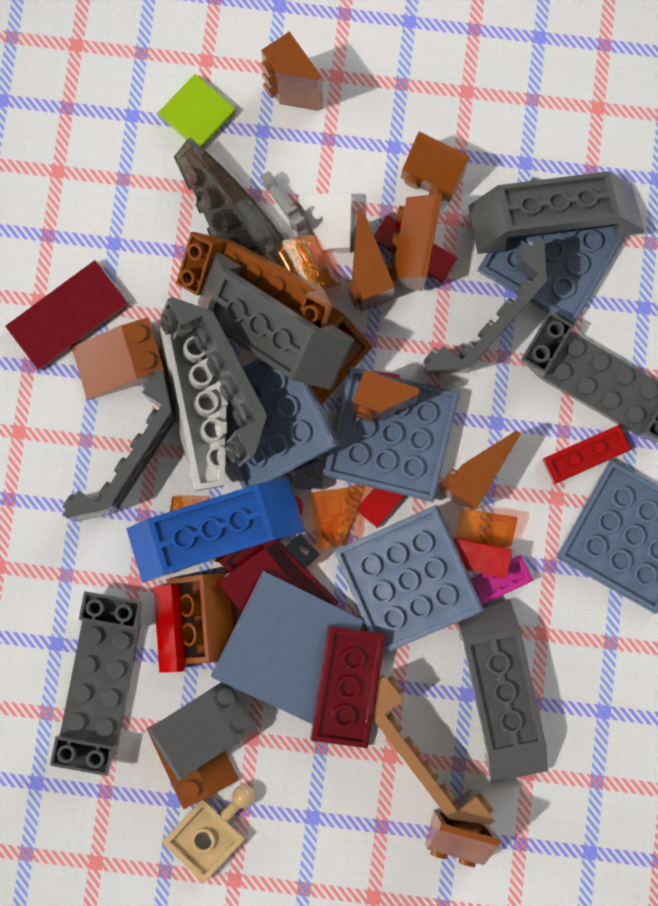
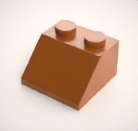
[401,131,470,202]
[353,370,420,423]

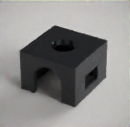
[294,460,324,490]
[286,533,320,568]

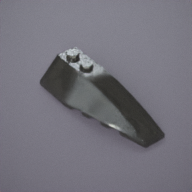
[174,138,303,274]

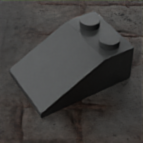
[147,682,257,781]

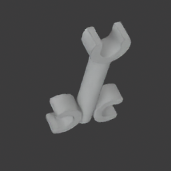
[260,171,310,241]

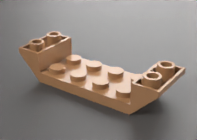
[373,674,495,825]

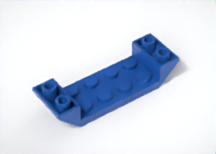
[126,477,305,583]

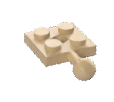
[162,785,255,883]

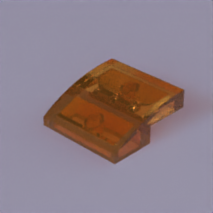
[276,235,341,291]

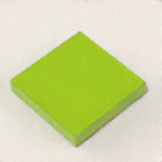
[158,74,236,151]

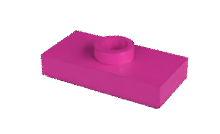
[470,555,533,605]

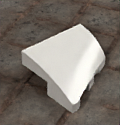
[298,193,351,253]

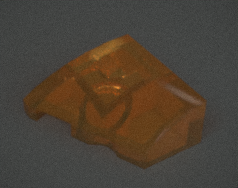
[309,485,365,550]
[456,508,517,548]

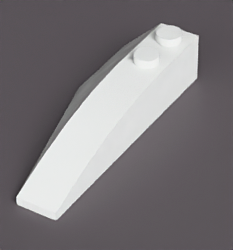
[158,327,228,491]

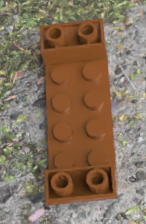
[176,232,333,328]

